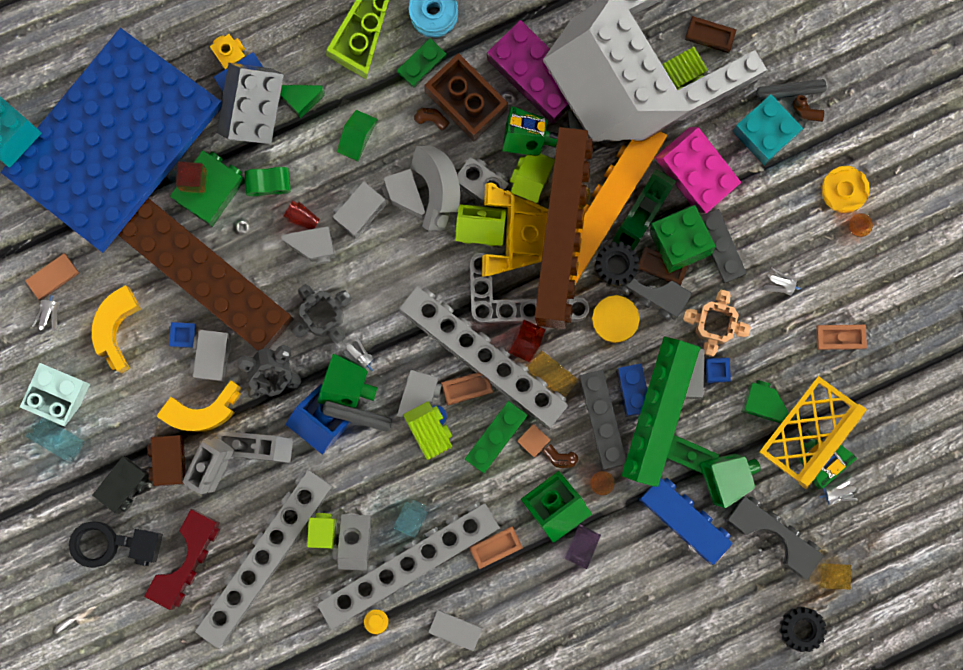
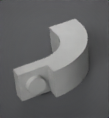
[410,146,460,231]

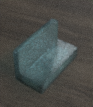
[25,417,85,462]

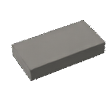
[429,610,483,651]

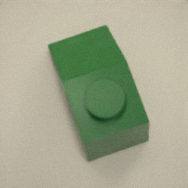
[741,380,793,426]

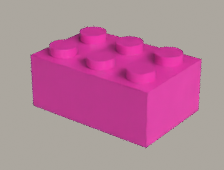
[654,127,742,213]

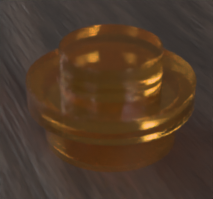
[848,213,873,237]
[590,471,615,495]

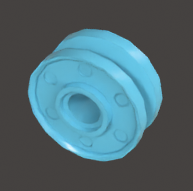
[408,0,459,38]

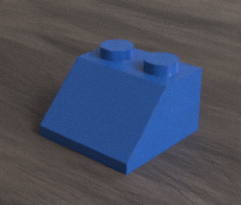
[285,384,351,455]

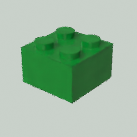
[649,205,716,273]

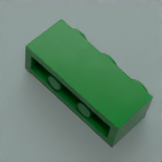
[465,401,528,474]

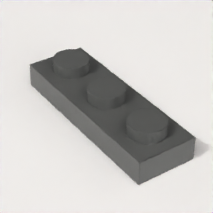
[701,209,747,284]

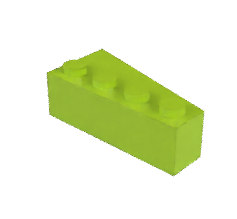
[326,0,389,79]

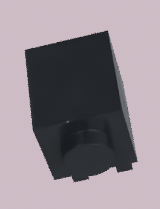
[115,529,163,566]

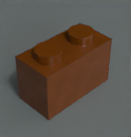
[147,435,186,487]

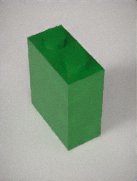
[170,150,245,227]

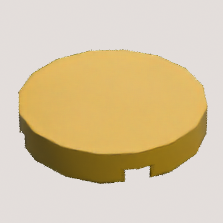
[821,166,870,213]
[592,295,640,343]

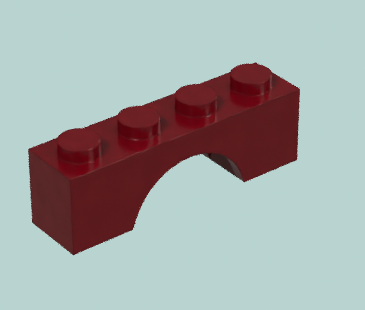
[144,509,220,610]

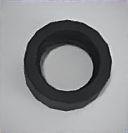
[69,521,118,568]

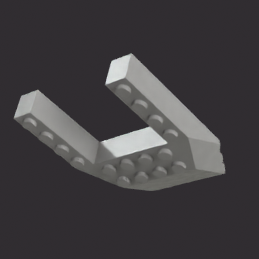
[543,0,767,141]

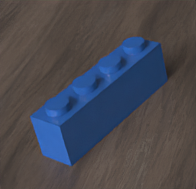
[639,478,733,565]

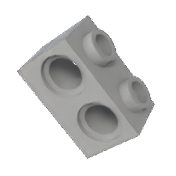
[457,157,509,208]

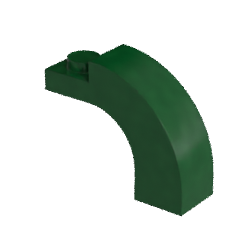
[611,169,676,250]

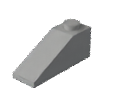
[217,431,293,463]

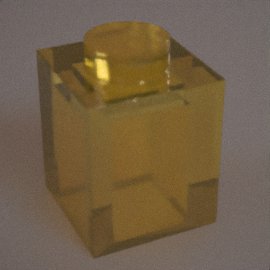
[820,563,851,590]

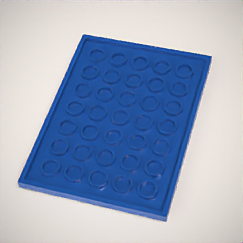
[1,28,222,253]

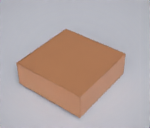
[517,424,550,458]

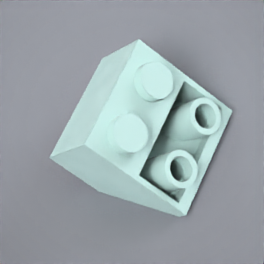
[20,363,90,426]

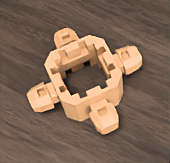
[683,290,751,357]

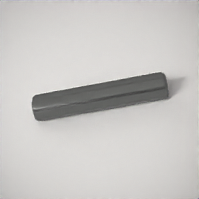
[757,79,827,101]
[322,401,392,432]

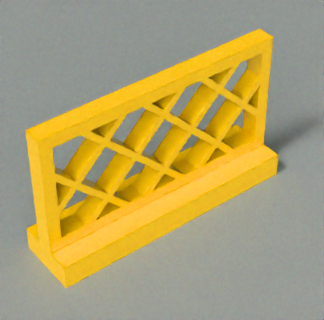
[759,376,867,489]

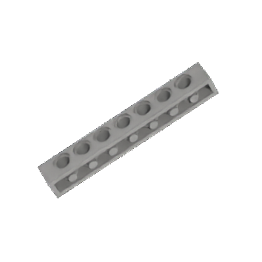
[399,286,568,430]
[195,470,334,649]
[317,502,500,630]

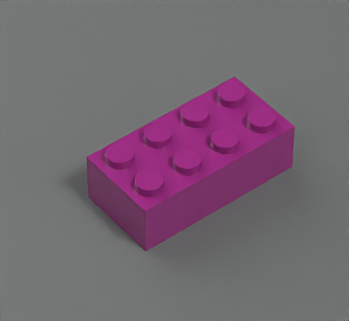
[487,20,571,125]

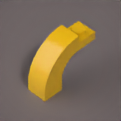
[92,285,141,373]
[157,380,241,432]

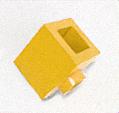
[210,34,245,69]

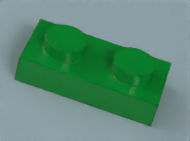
[397,38,447,88]
[667,435,719,475]

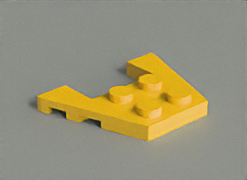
[482,183,549,277]

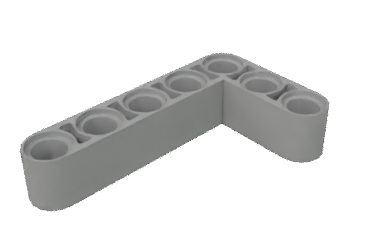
[470,253,589,325]

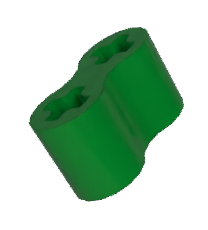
[244,167,291,197]

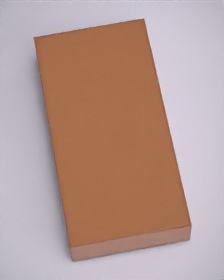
[25,253,79,301]
[441,372,493,406]
[469,526,523,569]

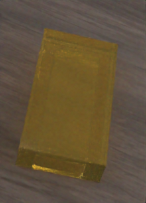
[528,350,579,397]

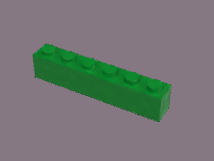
[621,336,701,487]

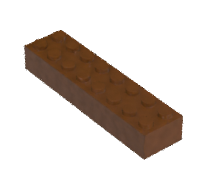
[535,127,593,329]
[118,198,294,351]

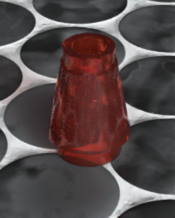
[283,200,320,229]

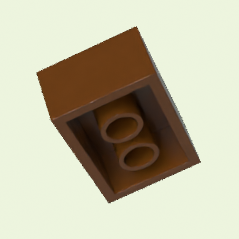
[424,53,508,142]

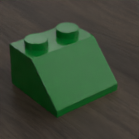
[521,471,592,543]

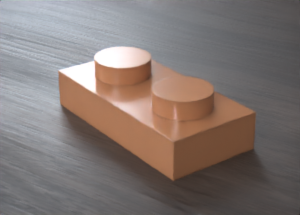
[816,325,867,350]

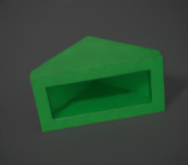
[280,85,325,119]
[337,110,378,162]

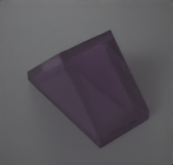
[563,524,601,569]

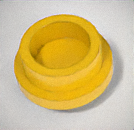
[364,609,388,634]

